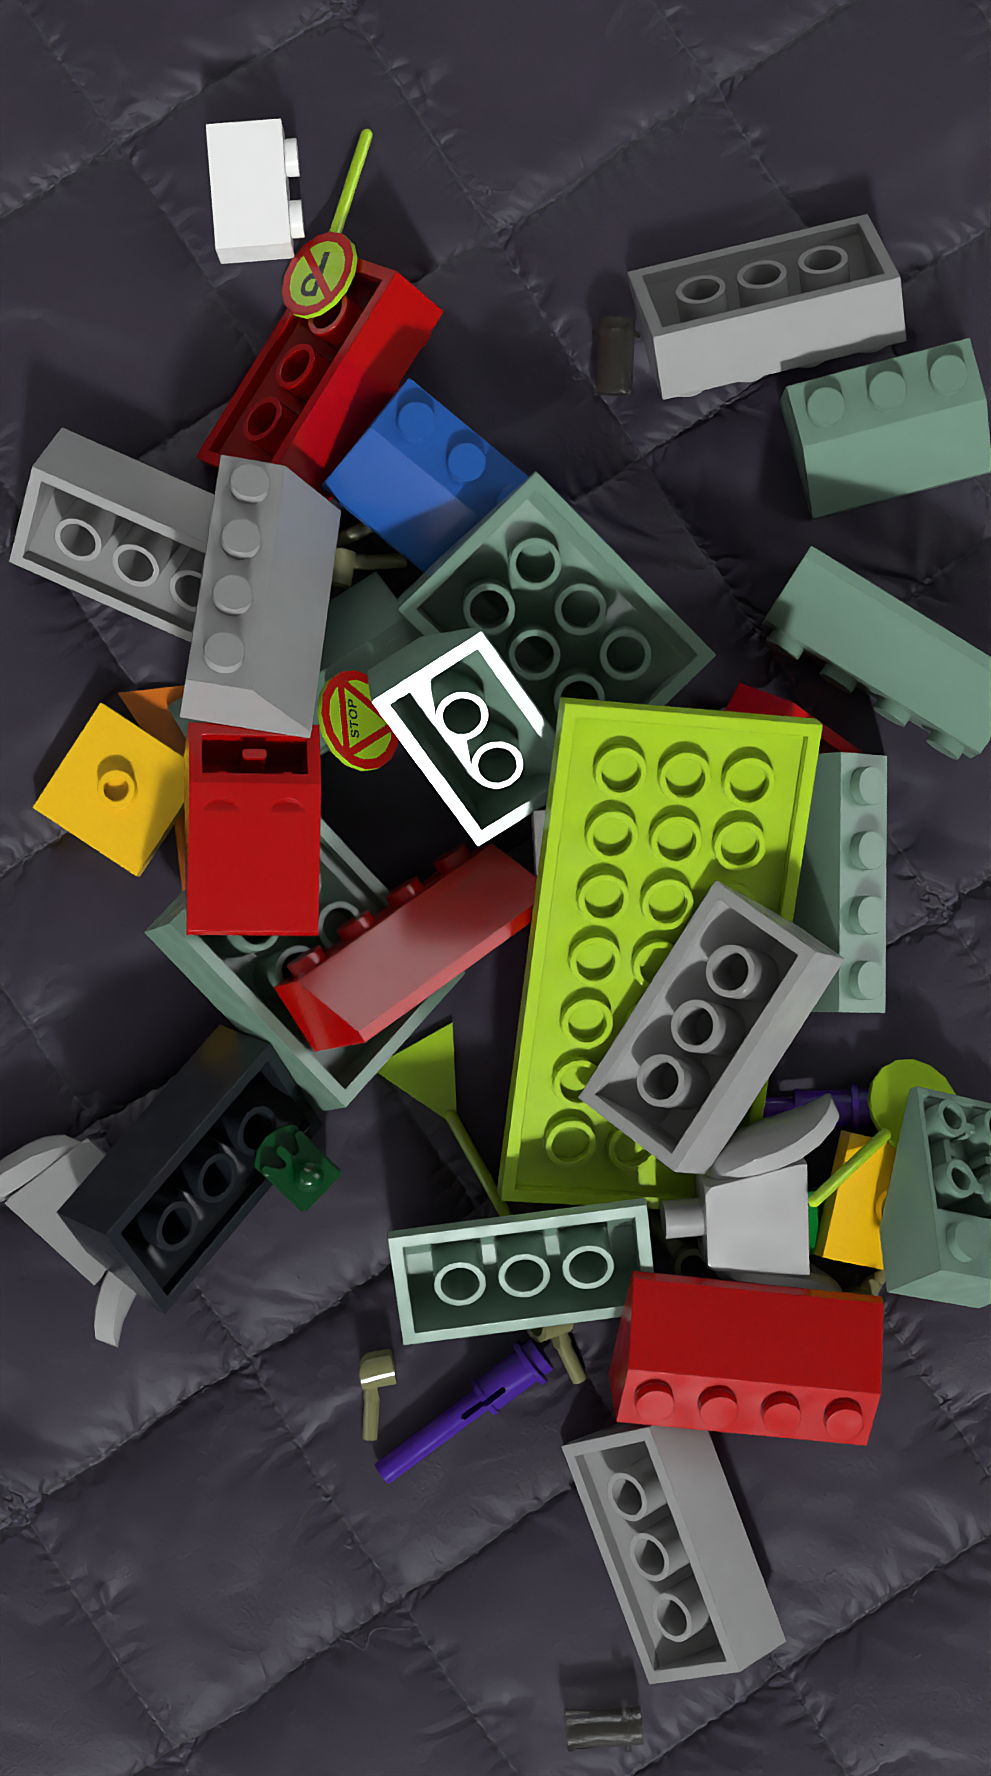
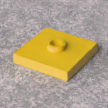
[32,703,184,877]
[814,1130,897,1270]

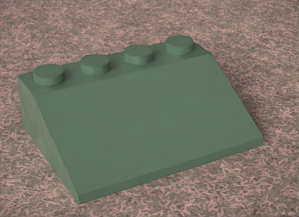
[397,471,716,733]
[144,819,465,1112]

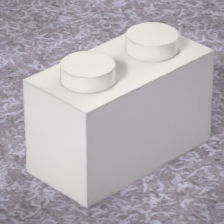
[206,118,305,264]

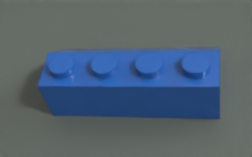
[320,378,606,573]

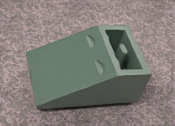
[879,1086,991,1308]

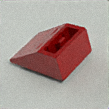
[184,722,321,936]

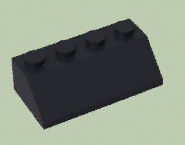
[56,1024,323,1314]

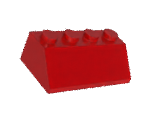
[195,258,444,502]
[274,843,537,1052]
[608,1271,884,1446]

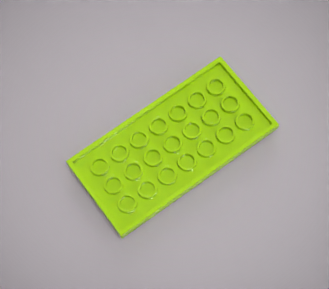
[497,697,823,1209]

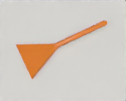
[118,685,186,892]

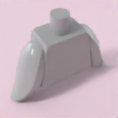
[660,1093,842,1292]
[0,1134,137,1348]

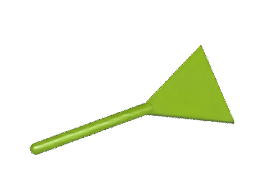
[377,1022,513,1217]

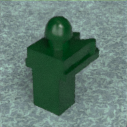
[253,1124,342,1212]

